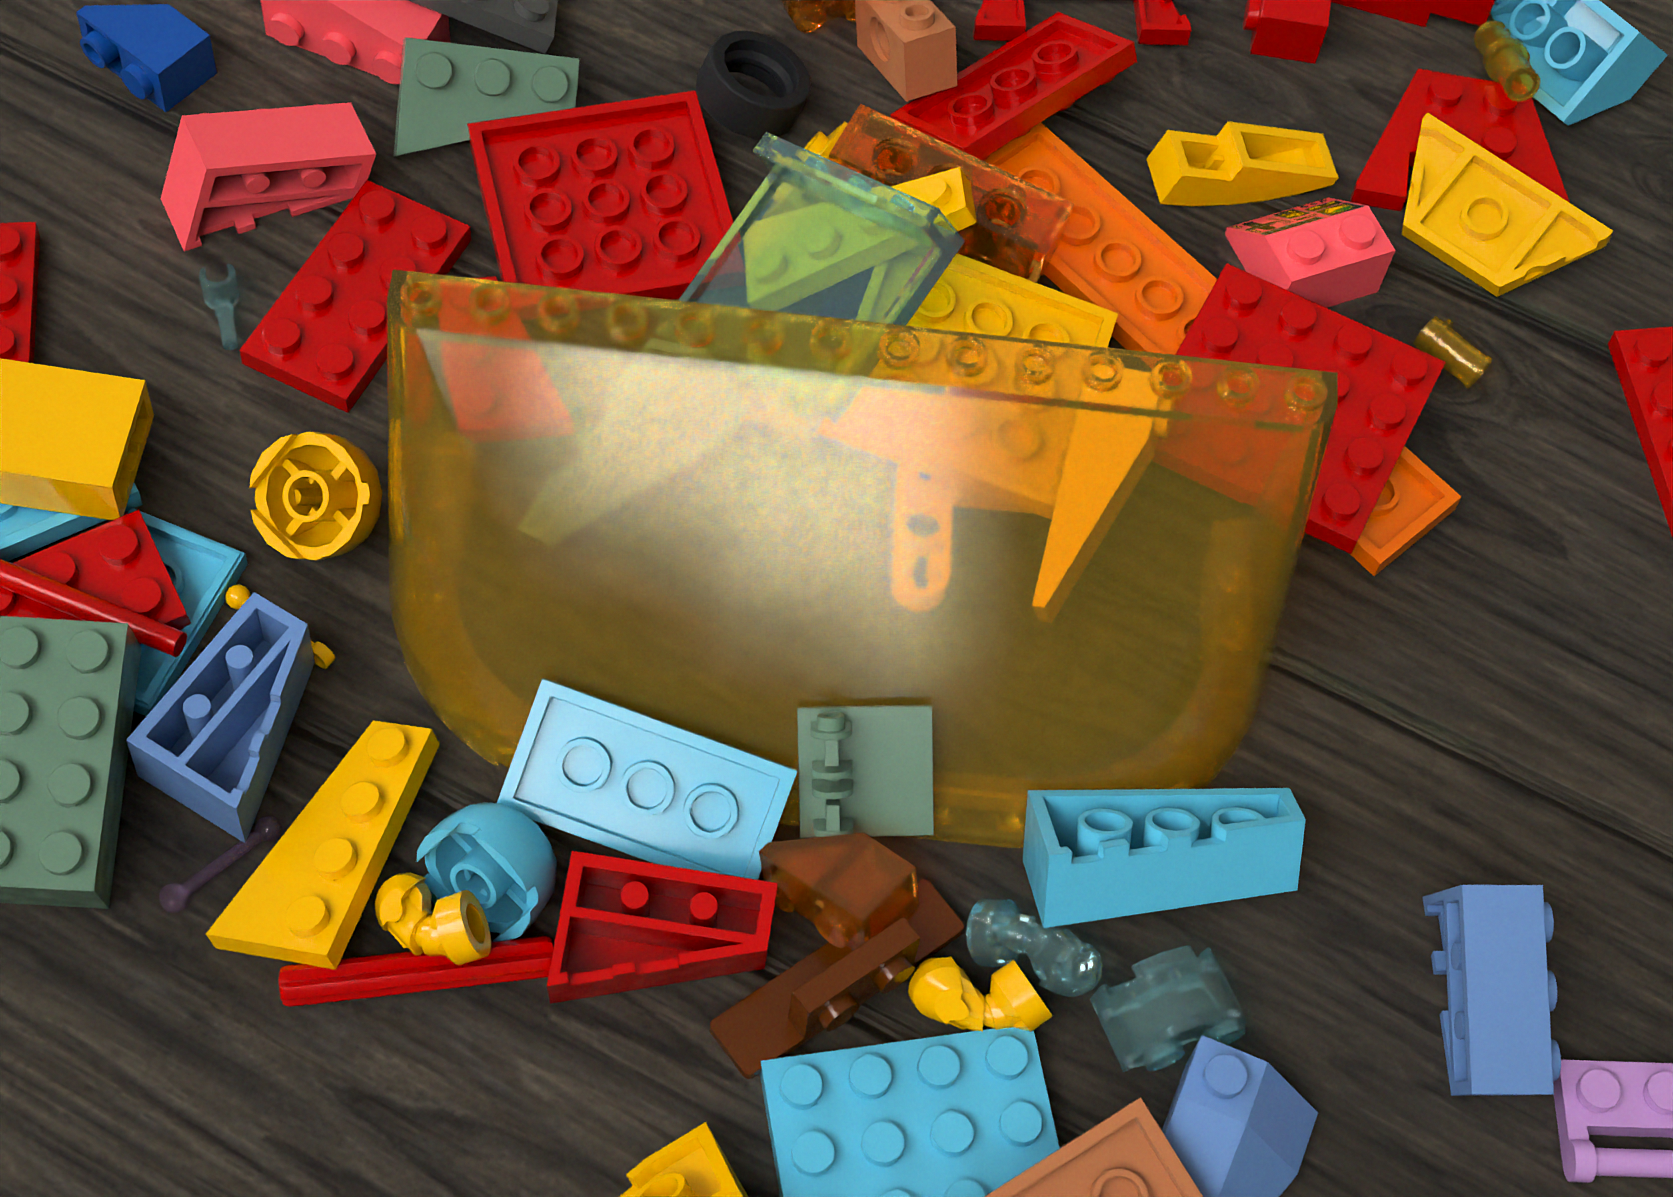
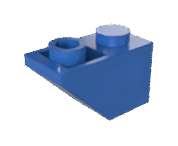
[76,4,217,112]

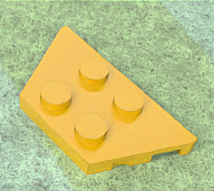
[1401,112,1613,297]

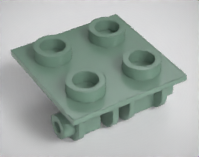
[797,704,934,849]

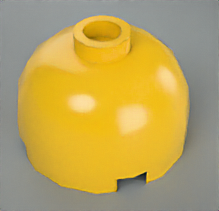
[249,431,382,561]

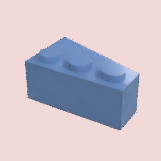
[126,592,315,844]
[1422,885,1561,1096]

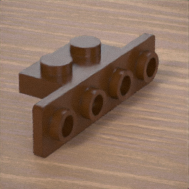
[710,879,964,1079]

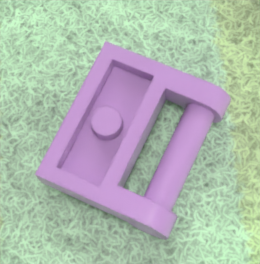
[1553,1060,1673,1183]

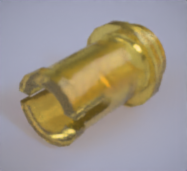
[1413,316,1493,389]

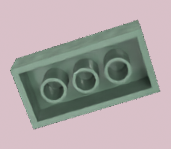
[0,616,142,909]

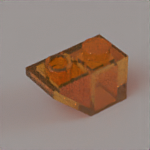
[759,833,920,950]

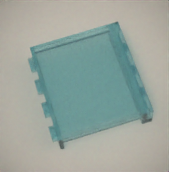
[640,132,965,424]

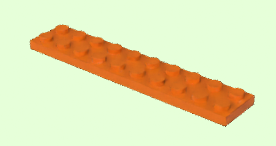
[963,122,1462,576]

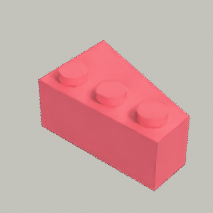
[261,0,450,84]
[161,102,376,252]

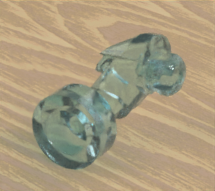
[966,898,1103,997]

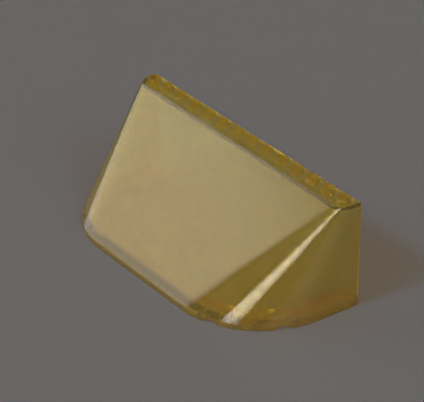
[387,270,1338,848]

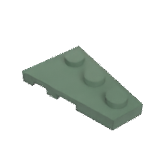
[394,37,580,156]

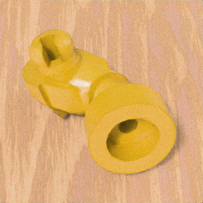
[375,873,491,965]
[908,957,1053,1032]

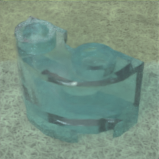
[1090,945,1246,1072]

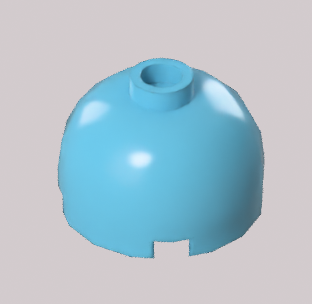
[417,802,557,942]

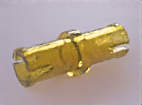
[1474,21,1540,101]

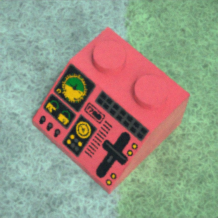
[1225,198,1396,308]

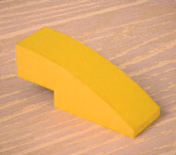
[1146,121,1338,206]

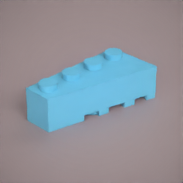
[1023,788,1306,928]

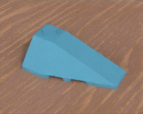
[1490,0,1668,125]

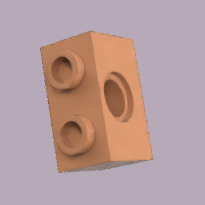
[855,0,957,102]

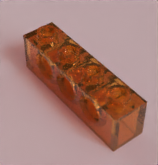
[822,103,1074,283]

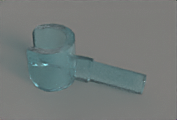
[199,264,240,350]

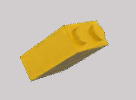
[0,358,154,520]

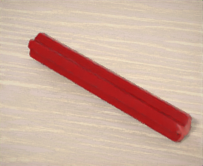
[278,936,554,1007]

